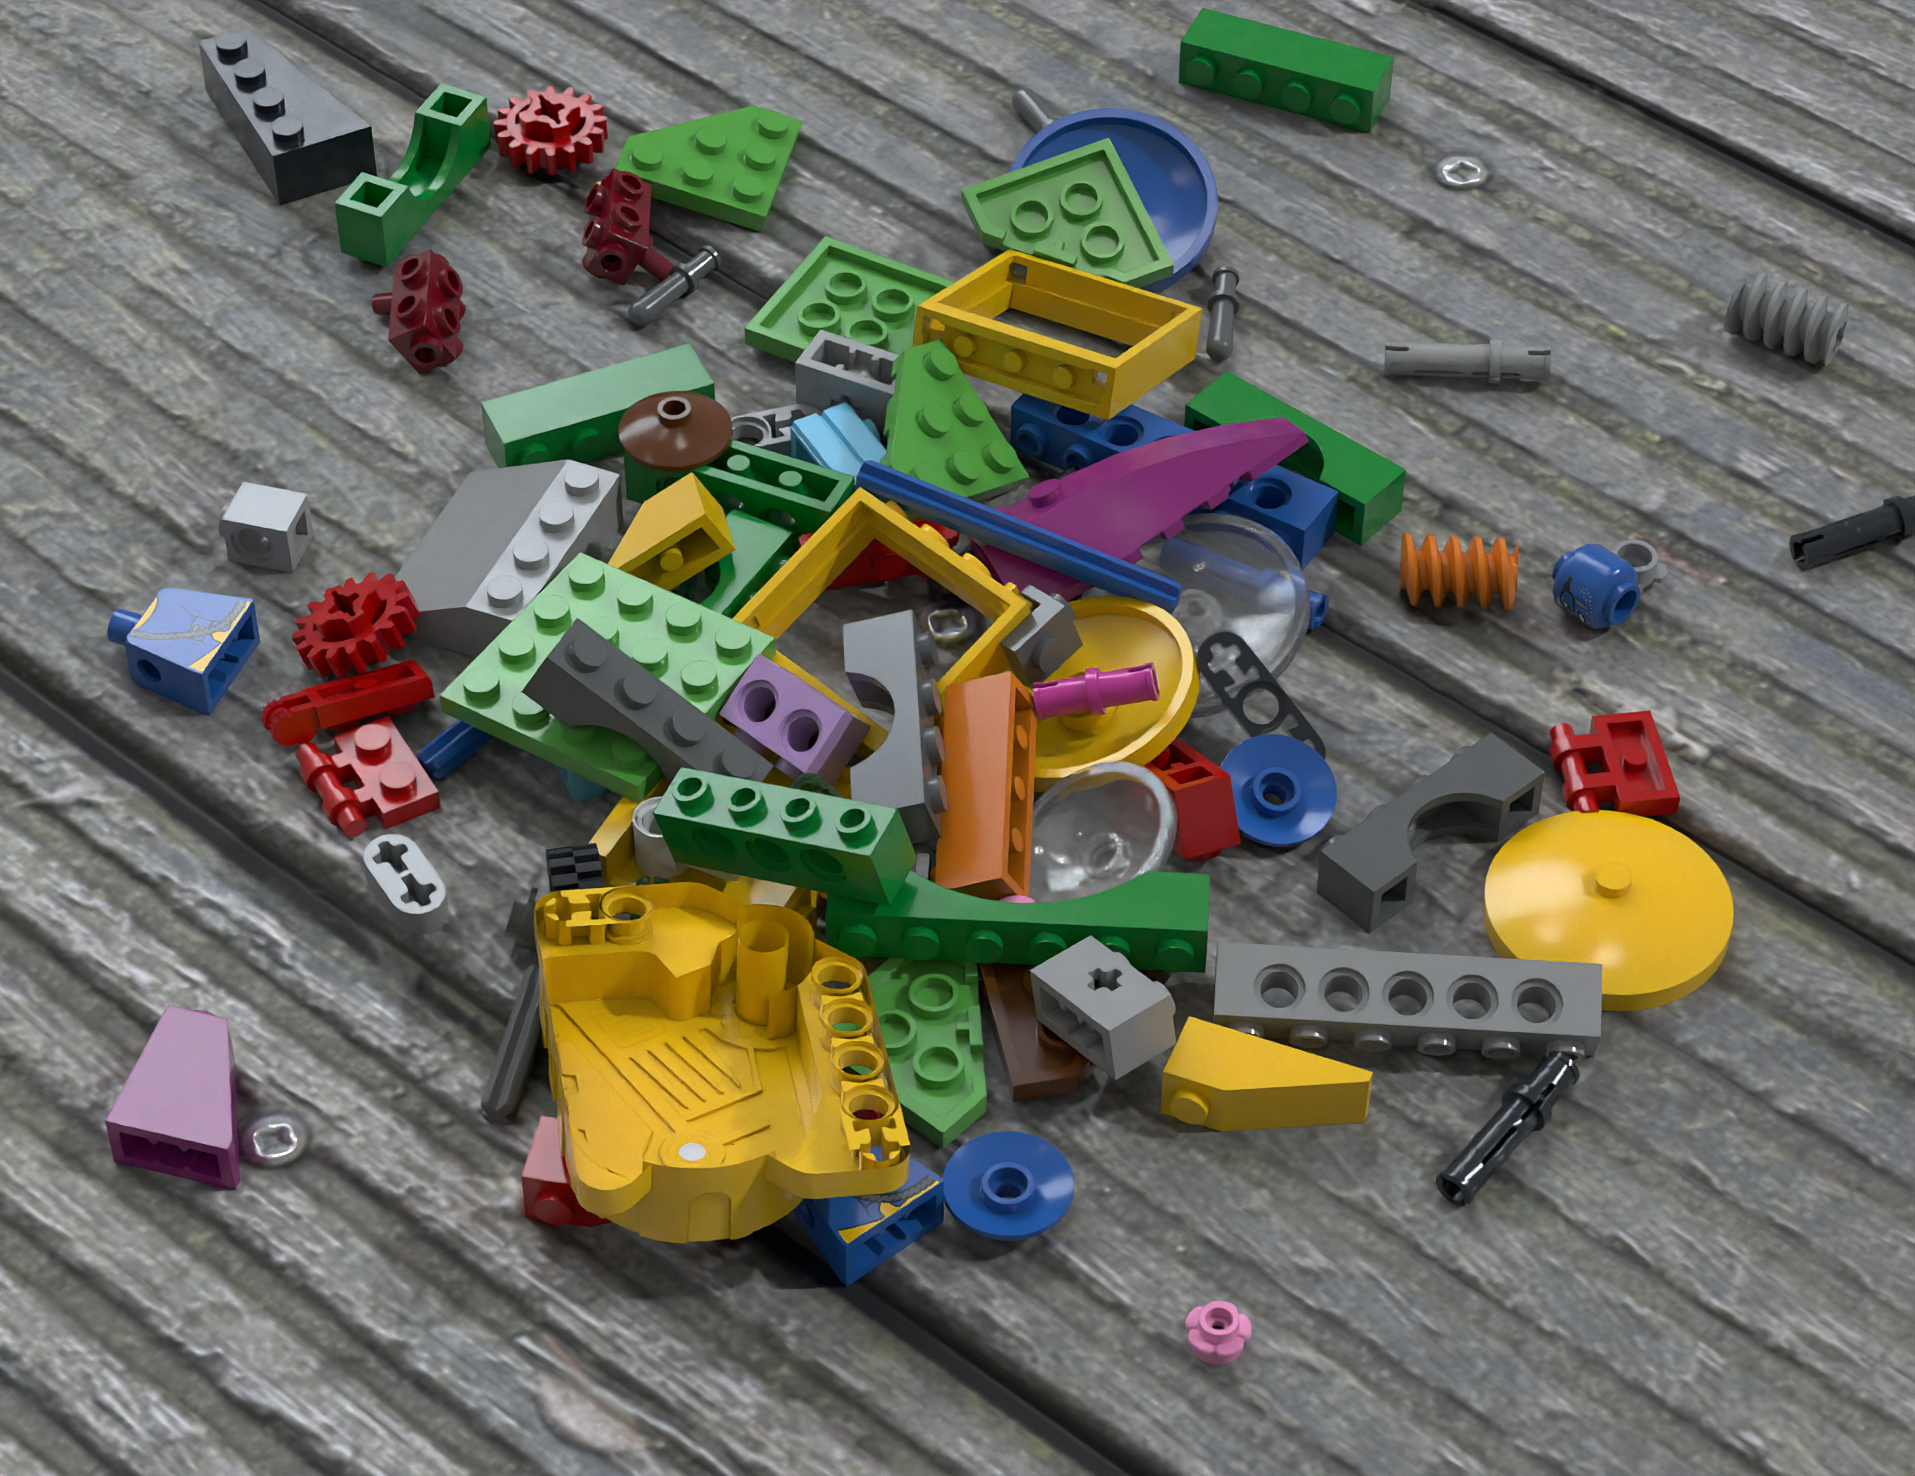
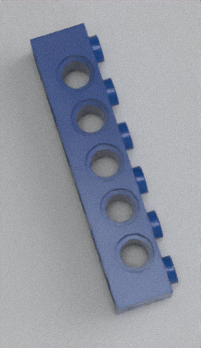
[1010,393,1338,572]

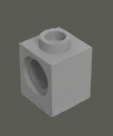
[218,482,313,573]

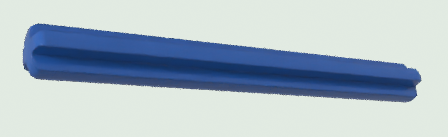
[855,460,1182,615]

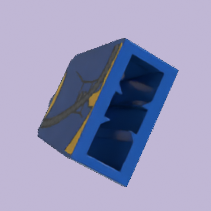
[107,587,260,716]
[793,1146,944,1287]

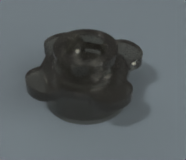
[504,886,538,960]

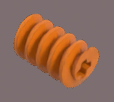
[1399,533,1519,611]

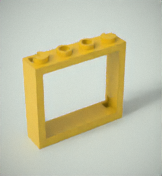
[912,249,1203,420]
[732,487,1033,760]

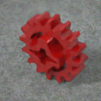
[494,86,608,175]
[292,572,420,679]

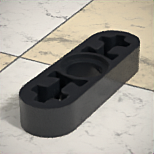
[1197,631,1326,760]

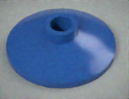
[1220,734,1337,847]
[942,1131,1074,1241]

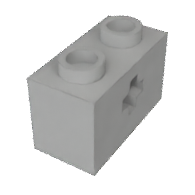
[795,330,899,443]
[1030,935,1176,1080]

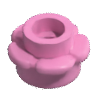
[1185,1301,1252,1365]

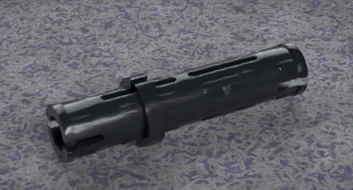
[1789,495,1915,570]
[1435,1050,1580,1207]

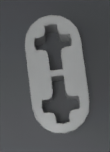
[363,834,449,934]

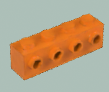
[930,671,1037,901]

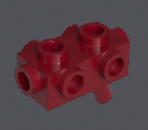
[582,168,675,286]
[371,249,466,375]

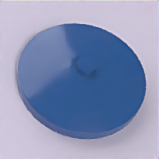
[1009,108,1218,293]

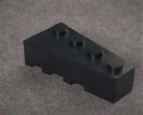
[199,28,377,206]

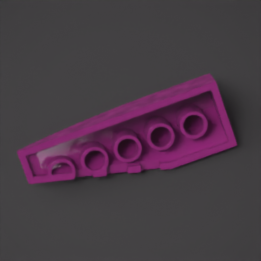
[966,417,1309,601]

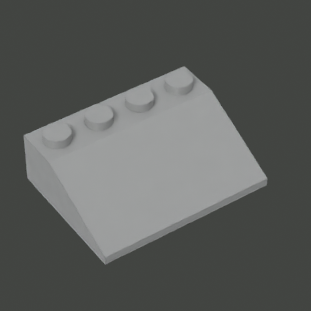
[395,459,624,658]

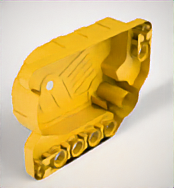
[534,882,910,1244]

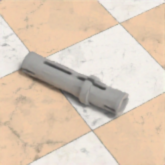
[1384,340,1551,384]

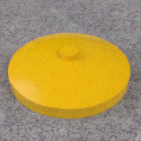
[1004,596,1200,793]
[1482,810,1734,1012]

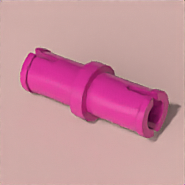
[1033,662,1160,721]

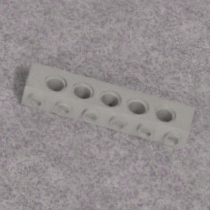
[1213,942,1602,1063]

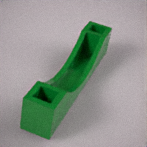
[826,870,1210,973]

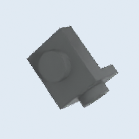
[1000,584,1083,691]

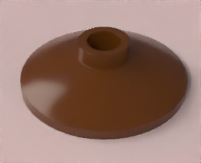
[618,391,733,472]

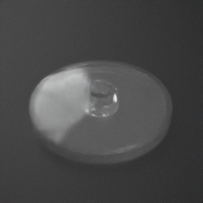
[1081,513,1311,719]

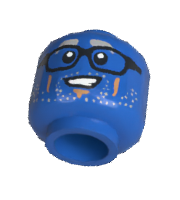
[1552,544,1641,629]

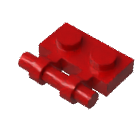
[1549,710,1680,817]
[295,716,441,838]

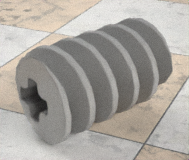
[1724,272,1849,368]

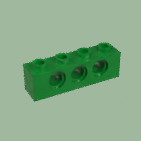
[623,439,855,552]
[653,767,917,906]

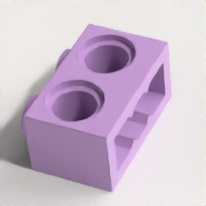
[719,653,871,787]

